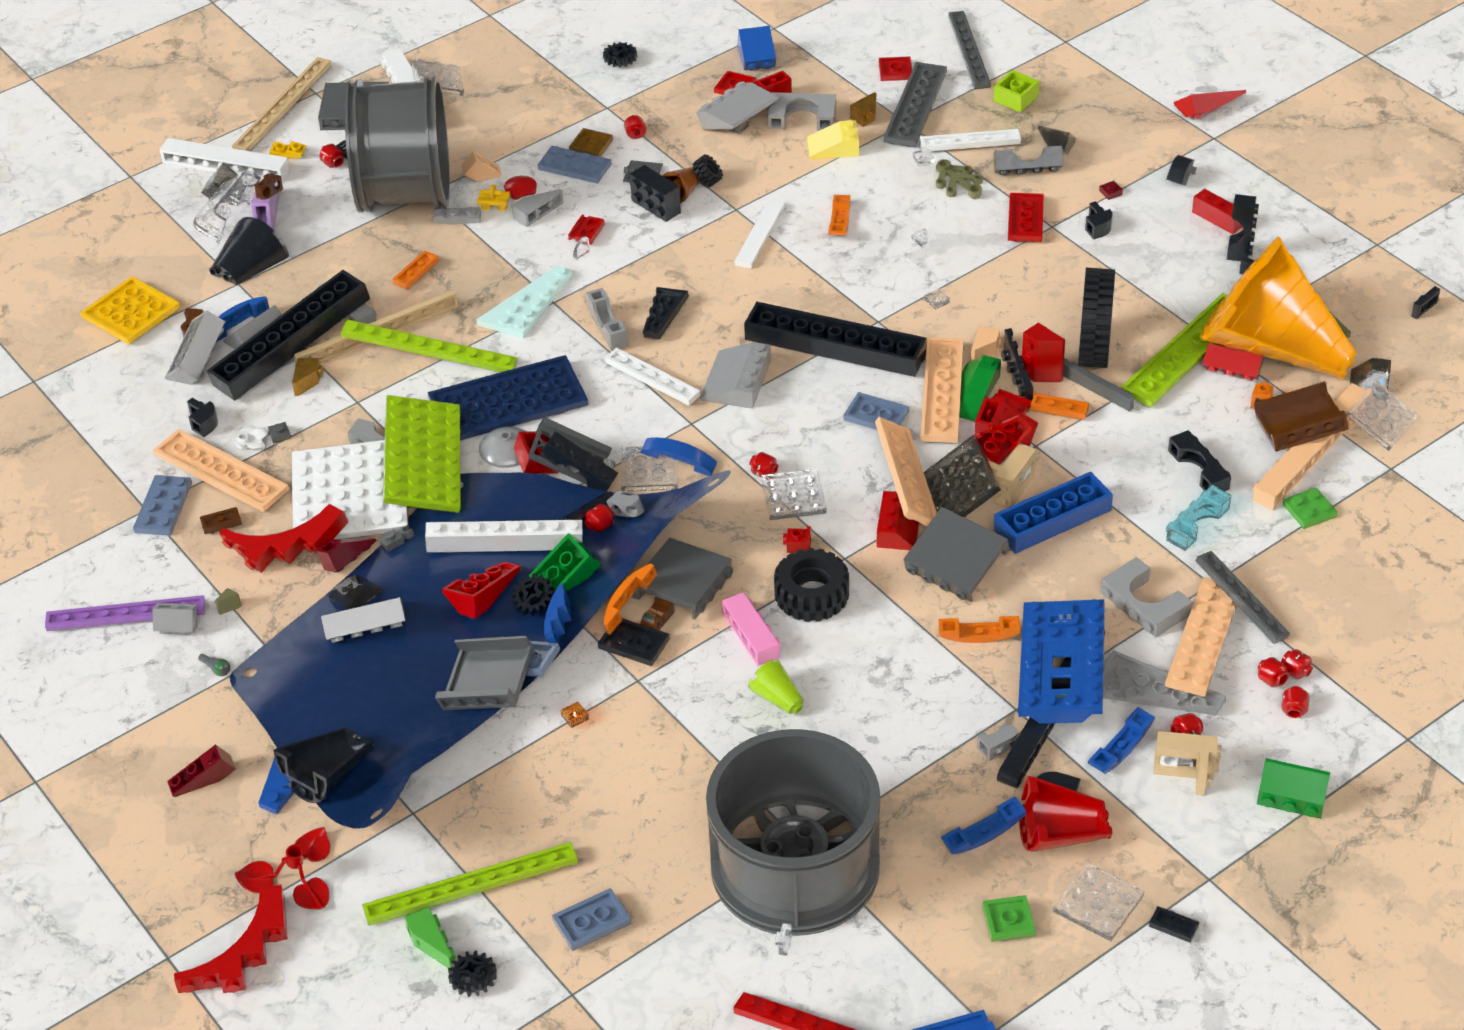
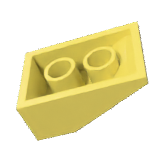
[807,120,859,159]

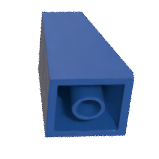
[737,25,776,71]

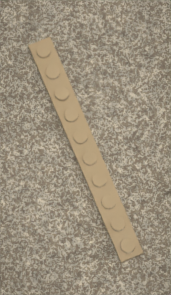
[232,57,332,151]
[294,290,458,363]

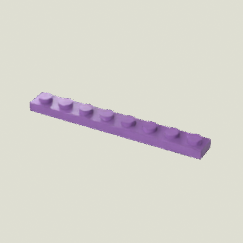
[45,595,205,631]

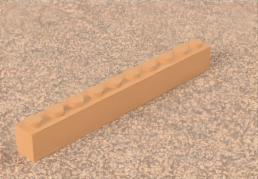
[1252,383,1371,510]

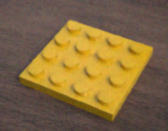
[80,276,181,345]

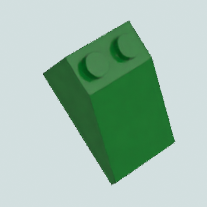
[529,533,601,593]

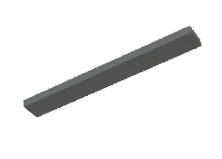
[948,11,991,90]

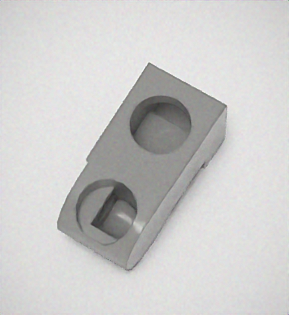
[606,490,644,517]
[977,724,1017,761]

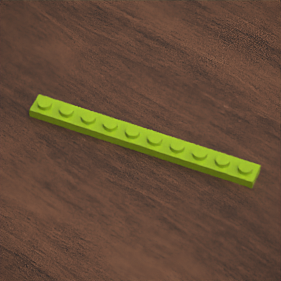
[341,319,517,372]
[362,842,578,926]

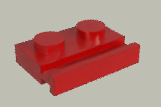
[568,214,605,245]
[991,388,1032,414]

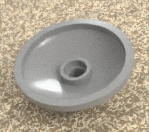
[479,427,525,468]

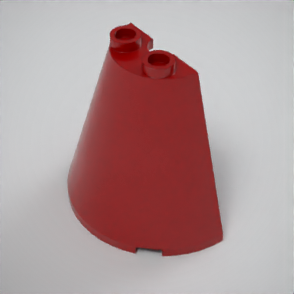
[1019,776,1112,852]

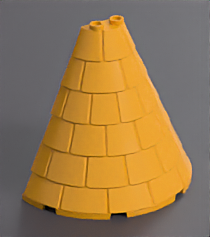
[1199,236,1357,380]

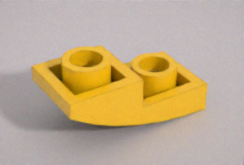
[269,141,307,159]

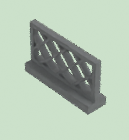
[528,417,612,485]

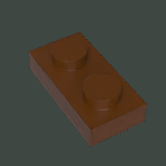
[200,507,242,534]

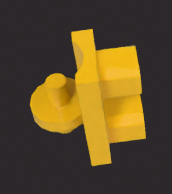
[477,185,510,211]

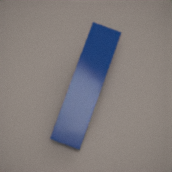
[544,583,572,643]

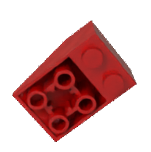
[974,398,1038,447]

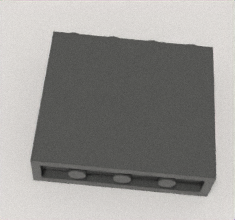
[318,82,389,131]
[903,507,1010,602]
[632,537,733,620]
[435,636,535,710]

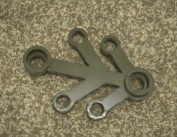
[936,159,983,199]

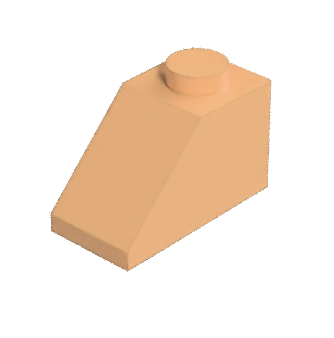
[461,151,502,182]
[971,326,1003,361]

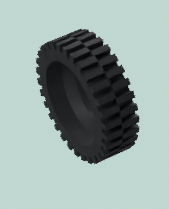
[1078,267,1115,368]

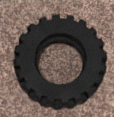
[774,548,849,622]

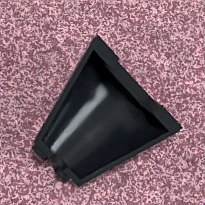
[209,217,289,285]
[274,728,374,803]

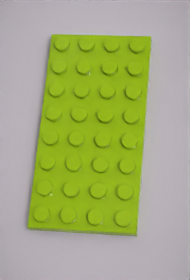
[383,395,460,513]

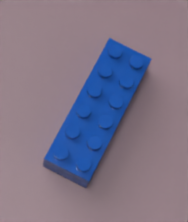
[994,471,1113,554]

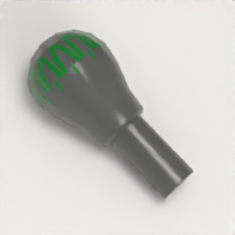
[198,653,230,676]

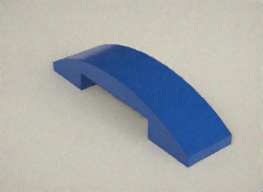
[216,296,269,342]
[640,437,717,476]
[1088,707,1155,774]
[941,796,1026,854]

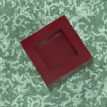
[1099,180,1123,200]

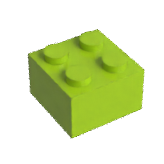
[993,70,1039,113]

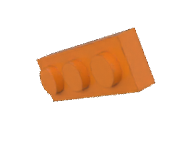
[393,250,439,290]
[1030,393,1089,420]

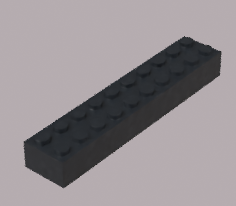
[207,270,370,401]
[744,301,927,377]

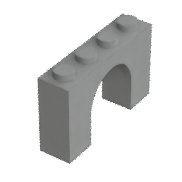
[768,92,836,131]
[1101,557,1192,638]

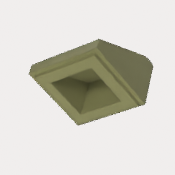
[215,588,242,615]

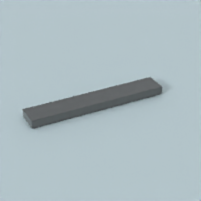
[1063,358,1134,412]
[1195,551,1290,644]

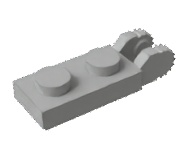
[433,207,481,224]

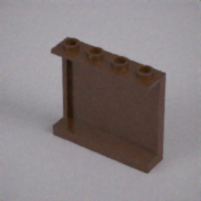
[1253,381,1349,452]

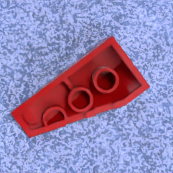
[1174,90,1246,119]
[967,415,1034,465]
[442,562,521,618]

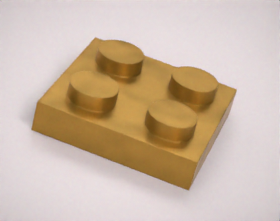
[569,128,613,157]

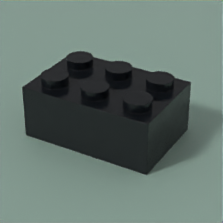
[630,165,681,222]

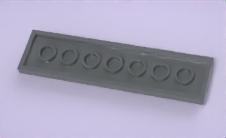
[883,62,947,147]

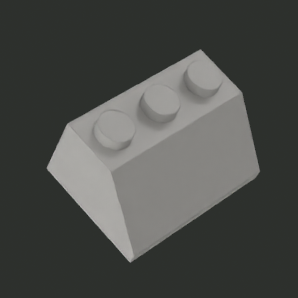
[223,305,282,349]

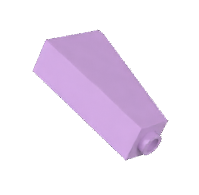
[252,181,279,230]

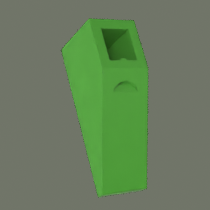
[404,907,456,968]

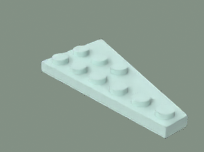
[476,266,573,338]

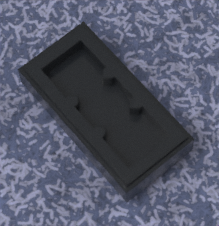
[1411,286,1440,319]
[1149,906,1199,943]

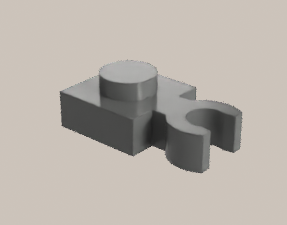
[378,524,415,552]

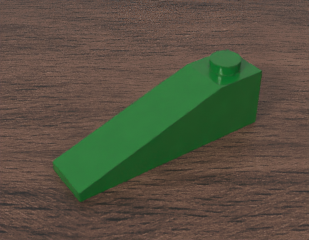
[959,355,1001,422]

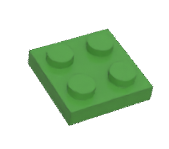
[1282,487,1338,529]
[982,895,1036,942]

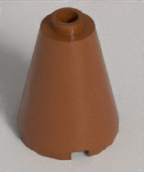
[662,167,701,203]

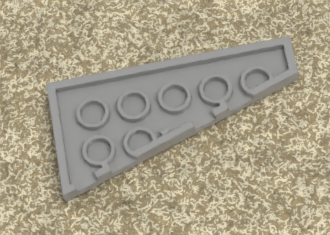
[1103,650,1226,715]

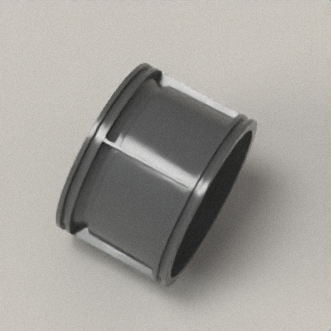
[344,74,450,213]
[706,729,880,936]

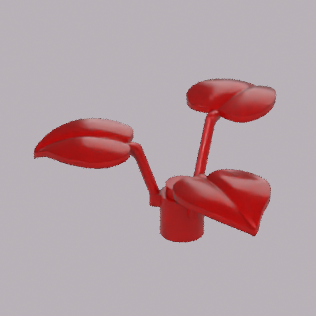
[235,827,330,910]

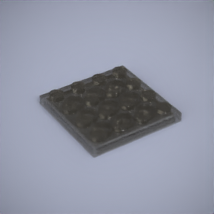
[924,435,1001,517]

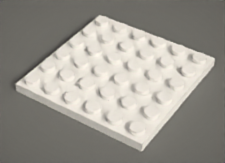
[292,440,408,540]

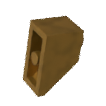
[850,92,877,127]
[292,358,323,396]

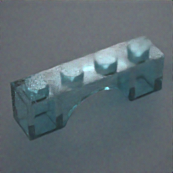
[1166,485,1232,551]

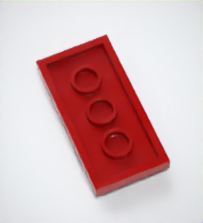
[1008,193,1044,242]

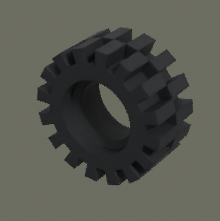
[692,154,723,187]

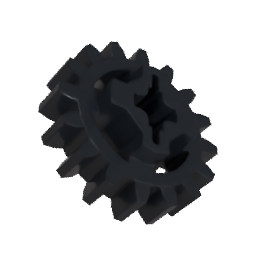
[603,42,637,68]
[511,573,554,616]
[448,950,497,997]

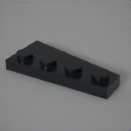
[643,287,689,339]
[1001,328,1033,401]

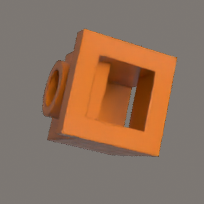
[1250,382,1274,409]

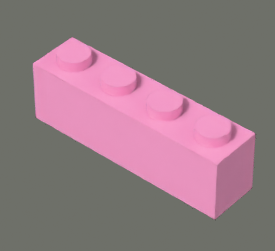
[722,592,781,666]

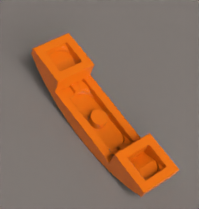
[828,195,851,236]
[604,563,657,635]
[939,616,1020,643]

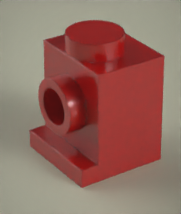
[783,526,811,553]

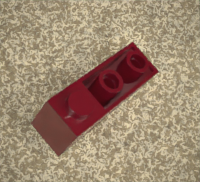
[316,536,377,573]
[167,744,236,797]

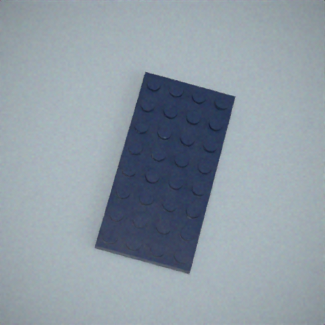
[428,355,589,440]

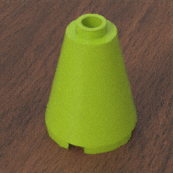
[748,659,804,714]

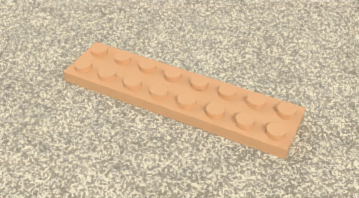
[920,337,964,443]
[875,417,937,526]
[153,429,289,512]
[1165,577,1237,697]

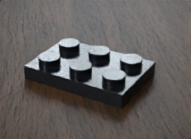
[598,618,670,666]

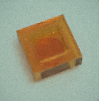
[560,702,589,728]

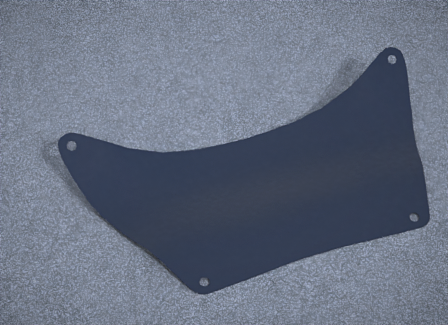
[230,470,731,829]

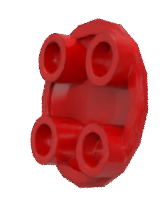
[504,175,537,200]

